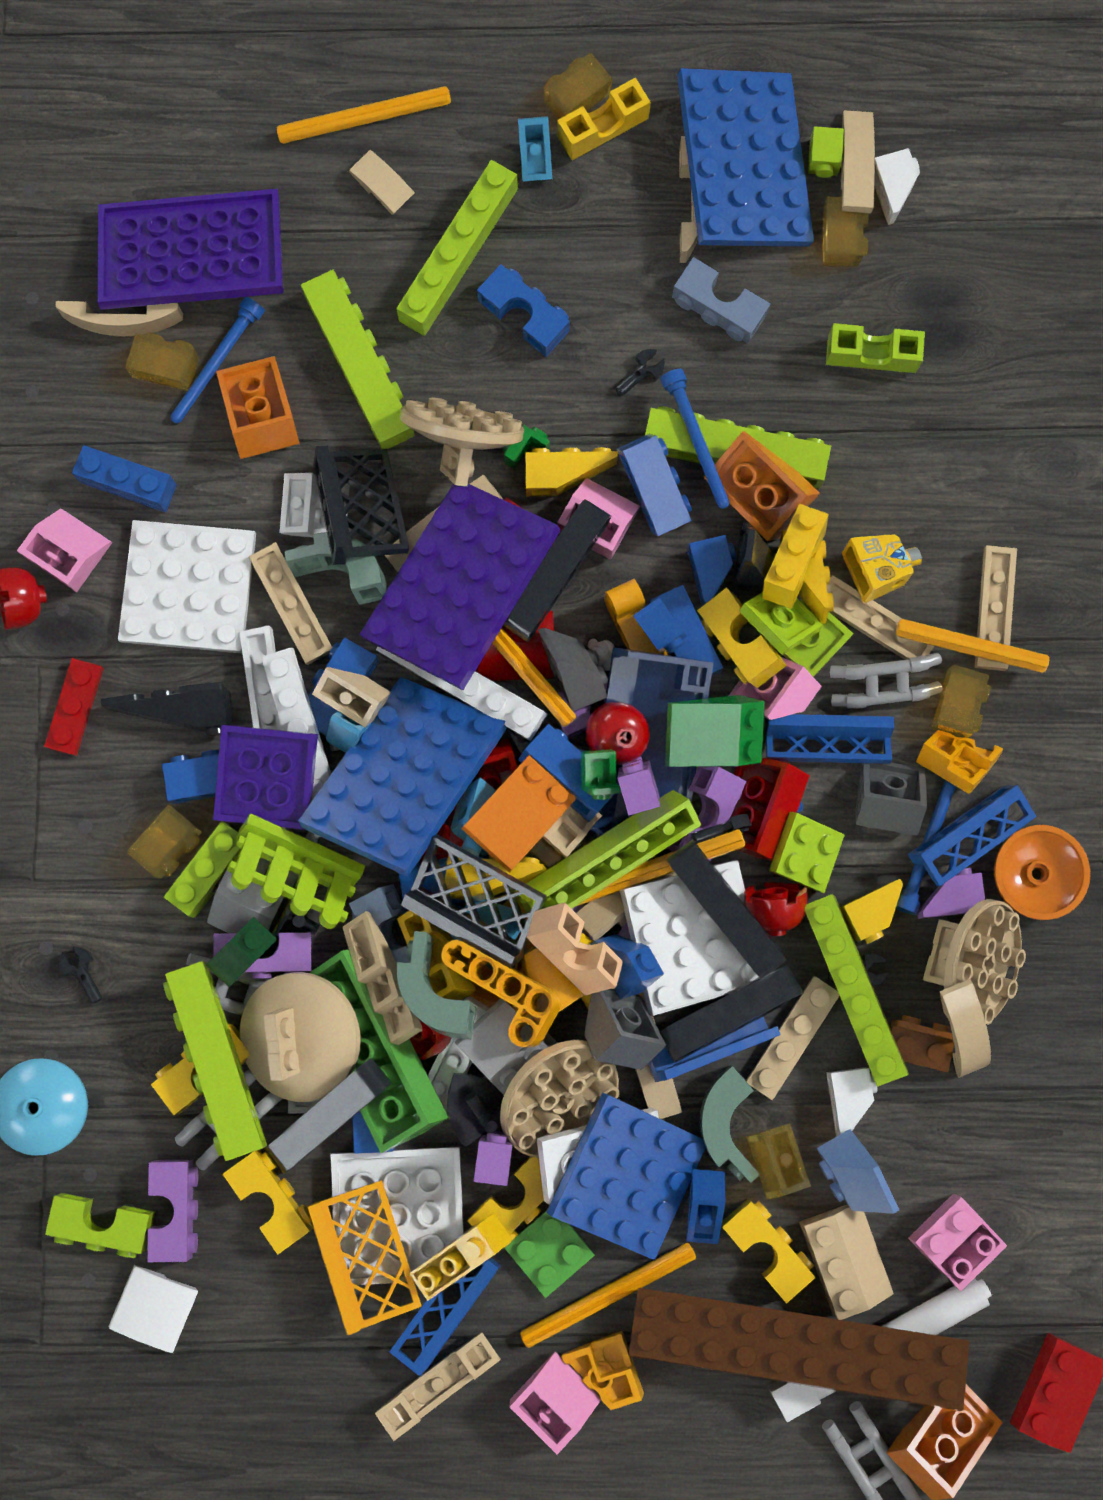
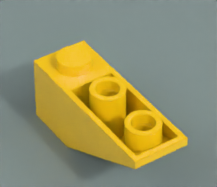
[525,447,618,497]
[779,530,834,624]
[445,855,547,901]
[409,1212,512,1301]

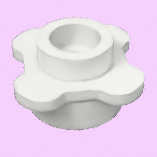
[588,639,614,671]

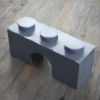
[672,257,770,344]
[349,884,411,963]

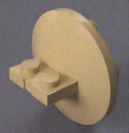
[400,397,524,486]
[923,899,1026,1025]
[240,972,361,1102]
[500,1040,619,1158]

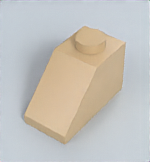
[312,667,391,728]

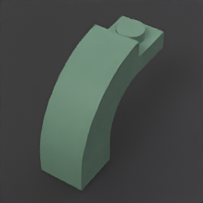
[285,532,388,605]
[397,931,476,1040]
[700,1065,760,1183]

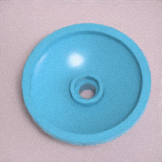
[0,1058,88,1156]

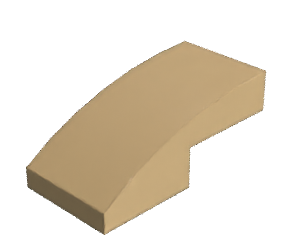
[349,150,415,215]
[542,806,602,858]

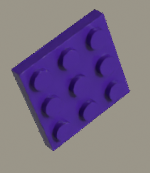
[213,725,318,830]

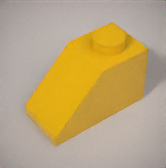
[840,879,903,944]

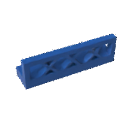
[765,714,894,764]
[907,785,1037,886]
[648,1017,781,1083]
[389,1258,501,1376]

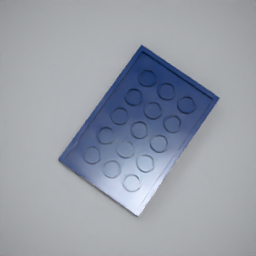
[677,68,814,247]
[298,677,507,877]

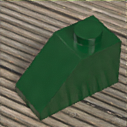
[206,917,277,987]

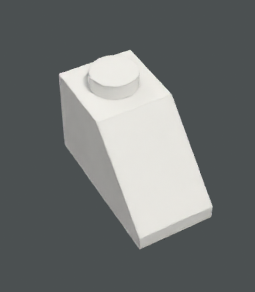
[874,148,920,225]
[826,1067,877,1136]

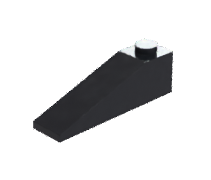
[732,522,775,593]
[101,682,233,736]

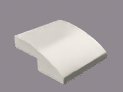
[279,473,350,537]
[108,1265,198,1353]

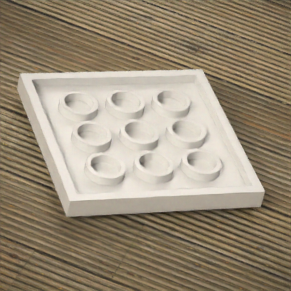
[118,520,256,653]
[620,860,760,1016]
[331,1147,466,1285]

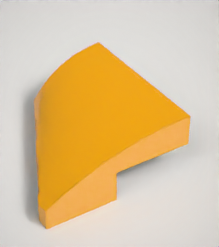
[916,730,1003,794]
[522,946,584,1012]
[562,1331,644,1410]

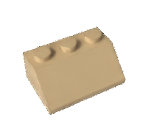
[799,1205,894,1320]

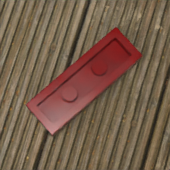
[44,658,104,756]

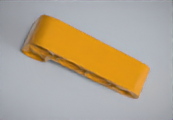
[604,579,668,655]
[441,940,561,1048]

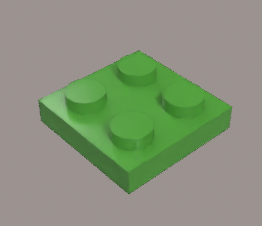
[505,1209,595,1298]

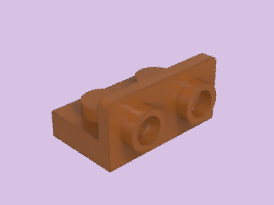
[890,1015,954,1073]

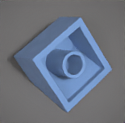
[817,1129,899,1213]

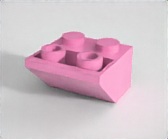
[557,478,640,560]
[17,509,112,593]
[908,1194,1007,1291]
[509,1351,601,1454]

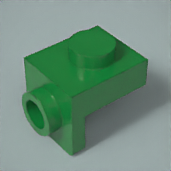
[502,425,550,470]
[581,749,621,800]

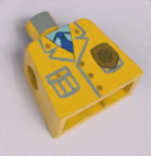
[842,534,922,603]

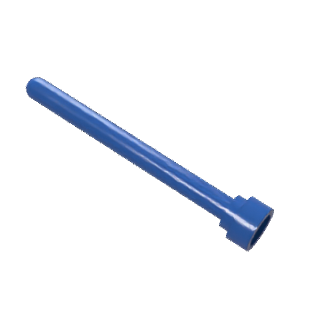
[171,297,265,423]
[660,368,729,509]
[895,780,956,915]

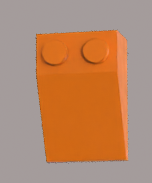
[216,356,300,459]
[704,431,820,541]
[461,755,576,873]
[886,1384,1003,1500]

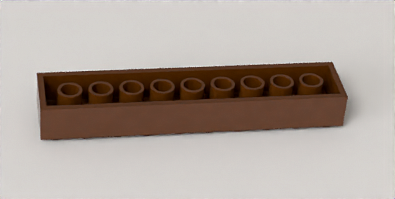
[629,1288,970,1411]

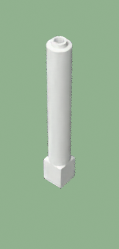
[768,1278,992,1422]

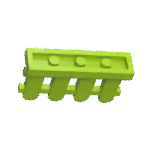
[227,813,365,929]

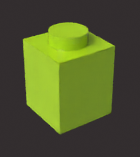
[808,127,844,178]

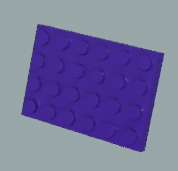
[98,189,284,310]
[359,484,561,690]

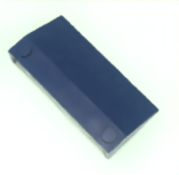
[587,647,714,839]

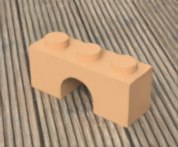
[526,902,623,995]

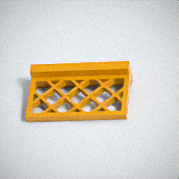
[307,1180,422,1335]

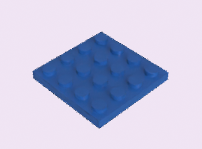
[547,1092,706,1260]

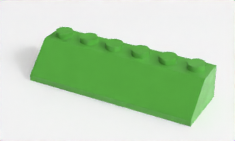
[310,950,449,1153]

